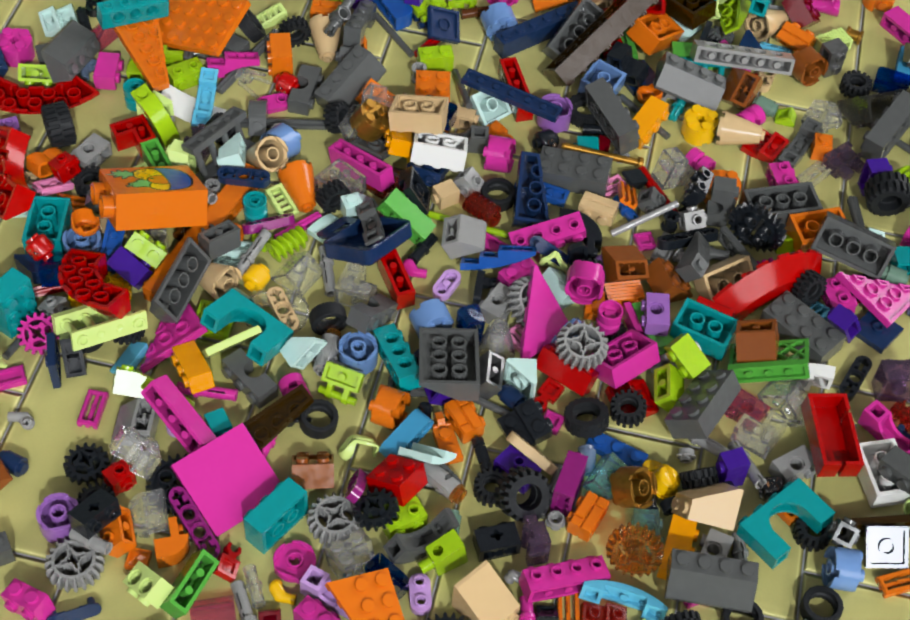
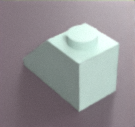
[216,132,247,168]
[340,192,378,219]
[279,337,328,370]

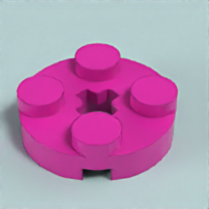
[273,540,317,584]

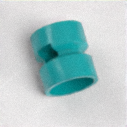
[123,78,145,111]
[243,191,268,222]

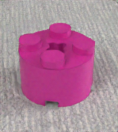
[0,27,35,67]
[483,135,516,173]
[565,260,605,305]

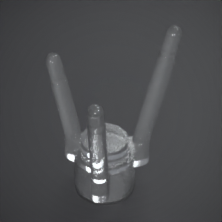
[235,67,272,100]

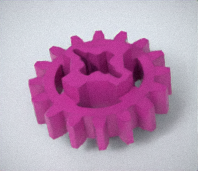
[16,312,59,355]

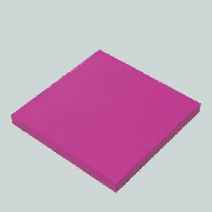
[170,423,280,538]

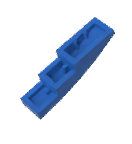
[460,245,537,270]

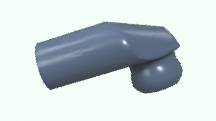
[80,58,97,82]

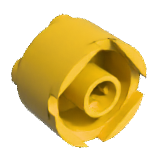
[681,104,719,146]

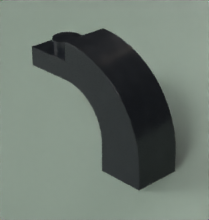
[559,208,602,260]

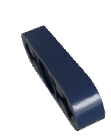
[217,166,271,188]

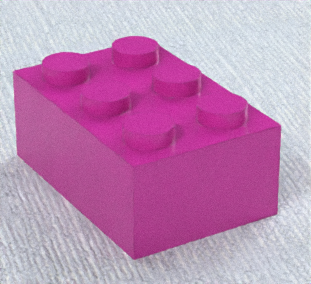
[587,329,661,389]

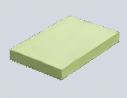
[201,325,262,359]

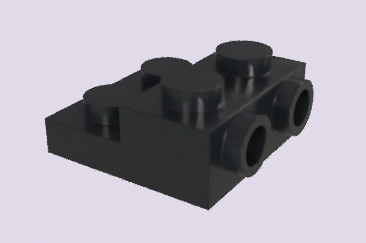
[398,166,431,215]
[678,166,714,211]
[497,398,554,449]

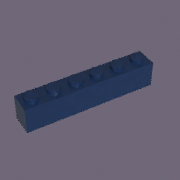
[493,0,578,59]

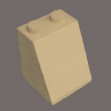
[671,482,744,531]
[451,560,520,620]

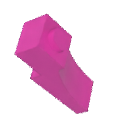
[206,51,260,79]

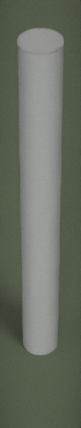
[610,200,679,237]

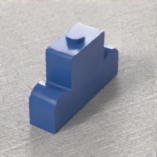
[372,0,413,31]

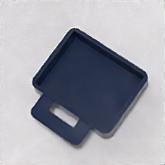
[317,215,412,266]

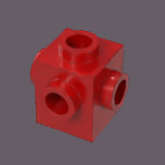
[48,151,81,184]
[102,459,137,496]

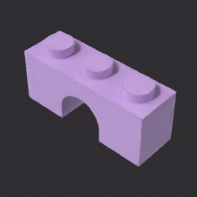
[300,564,350,620]

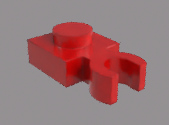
[534,377,565,413]
[213,542,242,583]

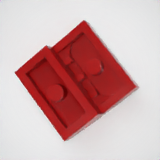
[740,129,790,163]
[605,379,659,417]

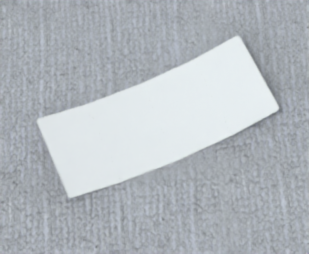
[160,84,227,128]

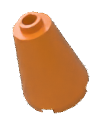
[277,160,316,213]

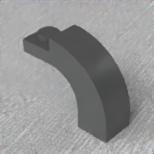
[383,508,460,564]

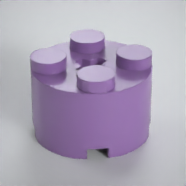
[536,93,573,133]
[36,493,79,543]

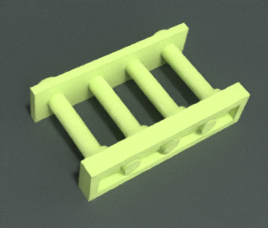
[51,305,148,352]

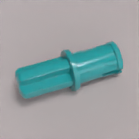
[668,98,687,122]

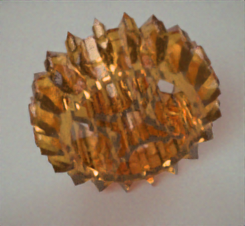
[606,522,664,578]

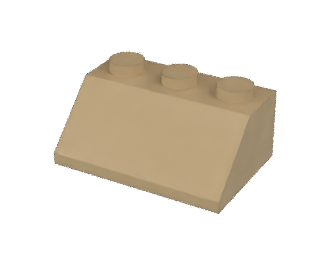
[388,94,449,135]
[693,254,754,302]

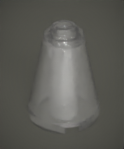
[479,318,515,368]

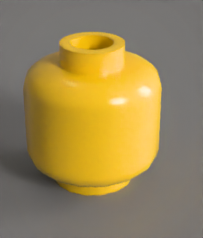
[242,263,271,292]

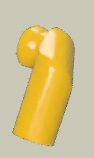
[269,579,297,605]

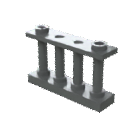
[181,106,255,184]

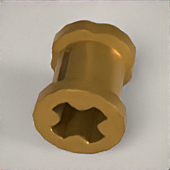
[846,26,864,45]

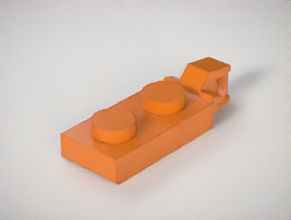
[432,411,464,465]

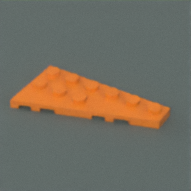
[113,18,169,92]
[325,568,405,620]

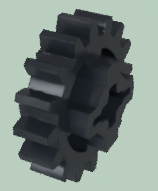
[63,442,110,486]
[353,488,400,532]

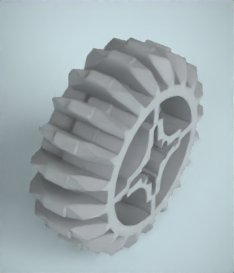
[505,276,531,326]
[555,319,609,372]
[307,491,363,547]
[44,537,105,593]

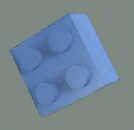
[578,59,627,95]

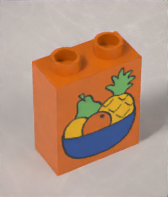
[90,165,208,231]

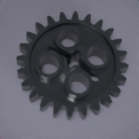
[728,201,787,253]
[145,453,192,517]

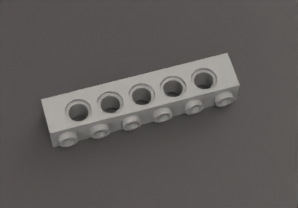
[690,39,796,76]

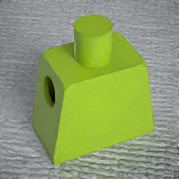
[417,529,468,576]

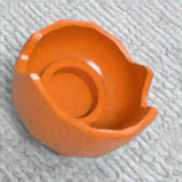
[636,83,663,105]
[70,208,100,237]

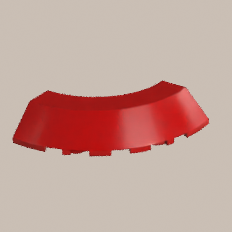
[0,75,100,114]
[0,126,36,220]
[58,248,131,319]
[712,249,822,320]

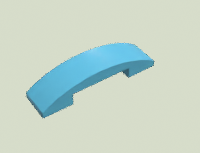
[191,67,219,127]
[578,580,668,620]

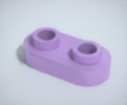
[432,269,461,301]
[409,573,432,616]

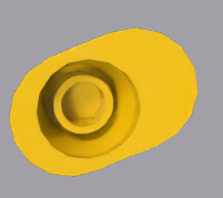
[642,460,681,500]

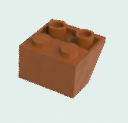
[721,68,763,110]
[601,245,650,283]
[646,257,693,303]
[736,319,780,363]
[292,451,334,489]

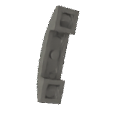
[778,116,823,168]
[355,198,385,247]

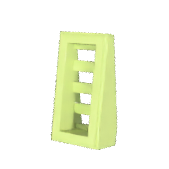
[256,2,288,29]
[265,183,299,216]

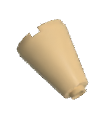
[745,9,790,42]
[309,13,342,63]
[716,110,766,145]
[246,136,289,172]
[199,262,242,300]

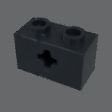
[67,488,122,540]
[472,521,522,562]

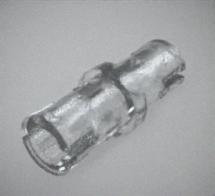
[242,564,266,609]

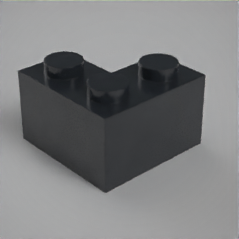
[607,41,649,88]

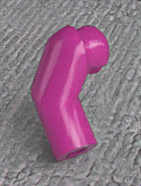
[403,258,427,279]

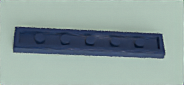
[461,68,563,123]

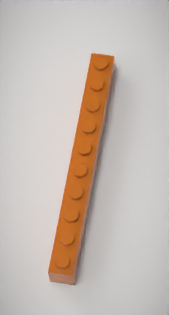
[142,163,263,302]

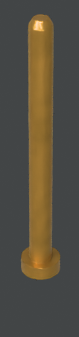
[561,142,644,169]

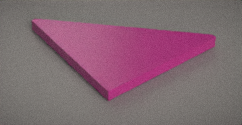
[520,265,568,359]
[835,271,910,328]
[140,303,208,373]

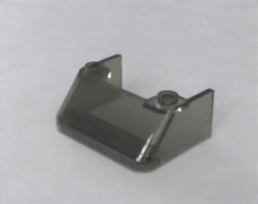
[837,88,910,129]

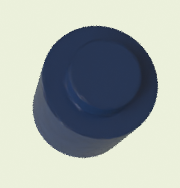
[498,384,527,411]
[0,450,29,477]

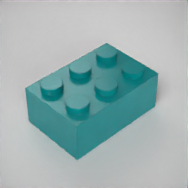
[22,196,73,256]
[0,267,39,339]
[670,297,738,361]
[243,477,308,554]

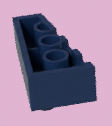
[511,151,550,228]

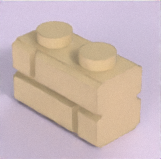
[578,191,620,227]

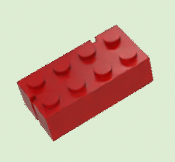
[801,393,864,477]

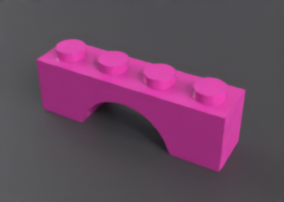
[858,399,910,455]

